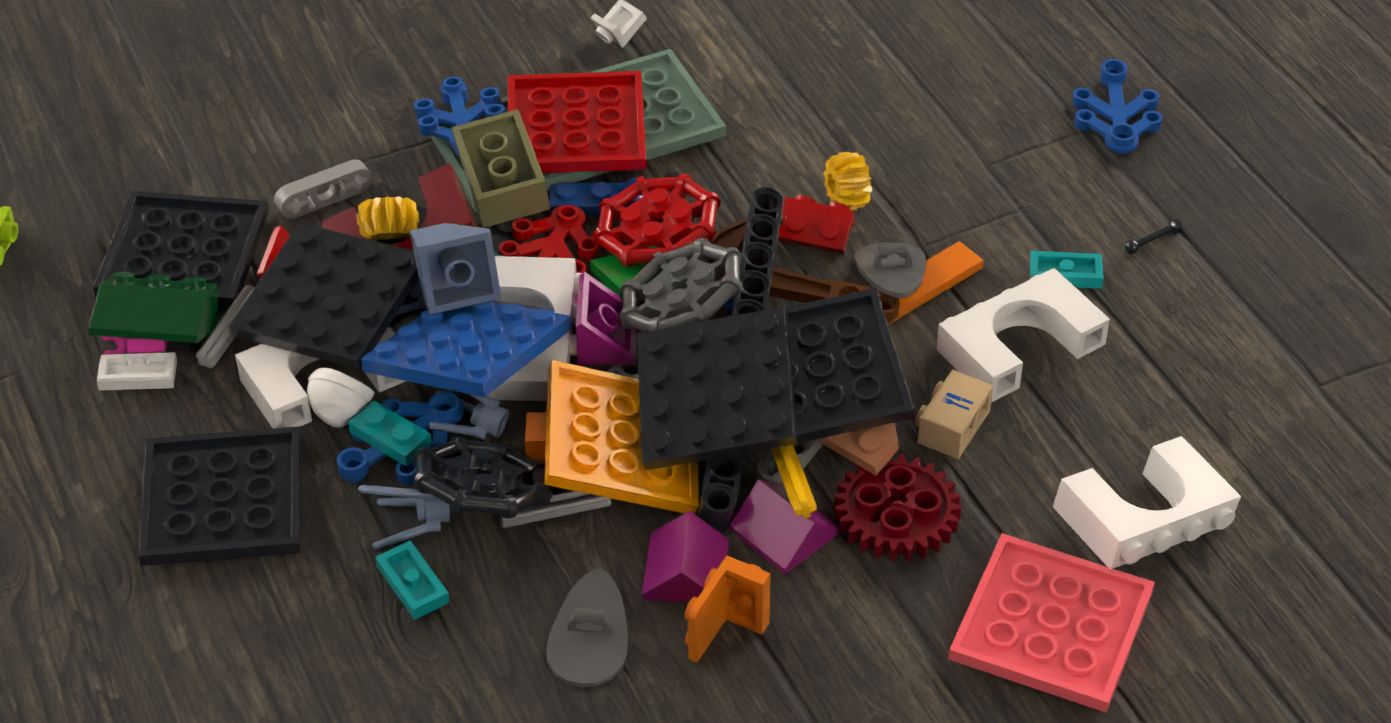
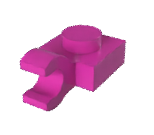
[102,336,169,355]

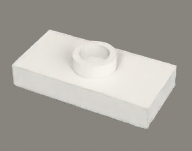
[96,352,177,390]

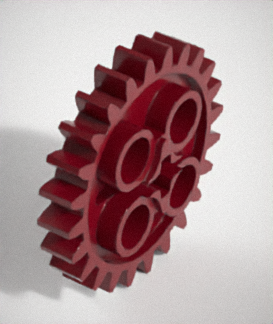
[834,454,962,562]

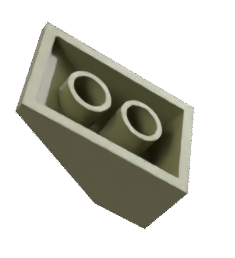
[451,109,550,228]

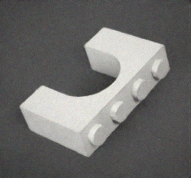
[487,256,582,401]
[936,268,1110,403]
[235,326,405,428]
[1053,436,1241,570]

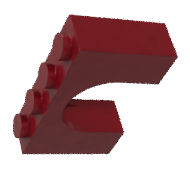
[322,163,478,250]

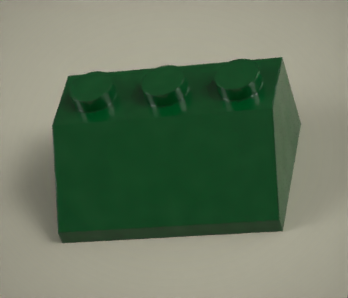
[88,272,218,343]

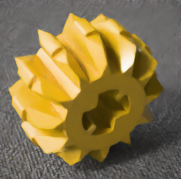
[823,152,872,210]
[357,196,419,240]

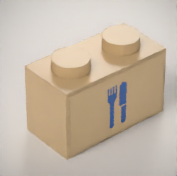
[915,369,993,460]

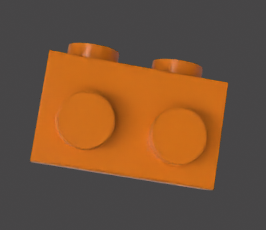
[684,555,771,663]

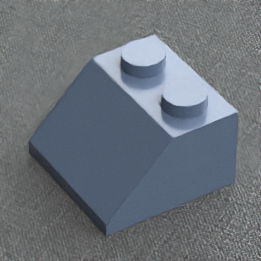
[410,223,502,314]

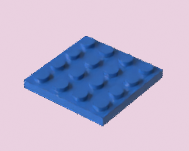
[361,300,572,397]

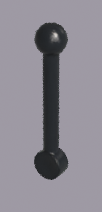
[1125,219,1183,254]

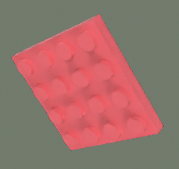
[948,533,1155,713]

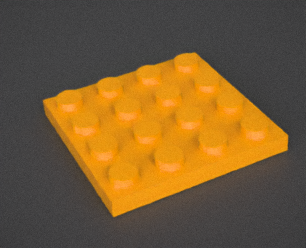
[545,360,699,514]

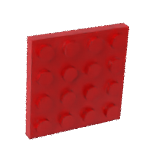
[508,71,647,173]

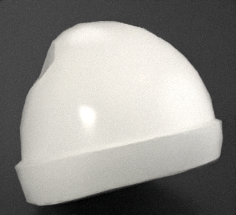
[307,368,375,428]

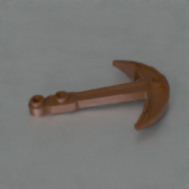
[706,216,900,324]

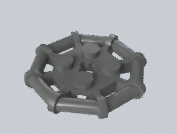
[619,238,743,332]

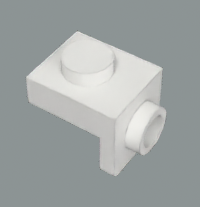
[590,0,647,48]

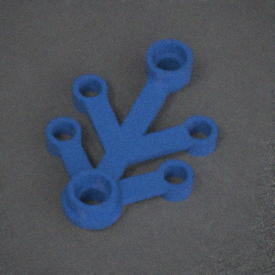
[1072,59,1163,154]
[414,77,505,156]
[337,392,464,485]

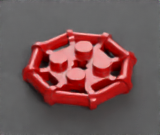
[592,173,721,267]

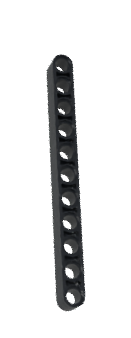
[697,187,784,532]

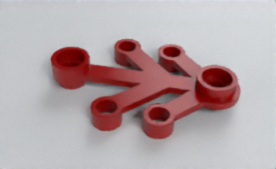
[499,205,599,273]

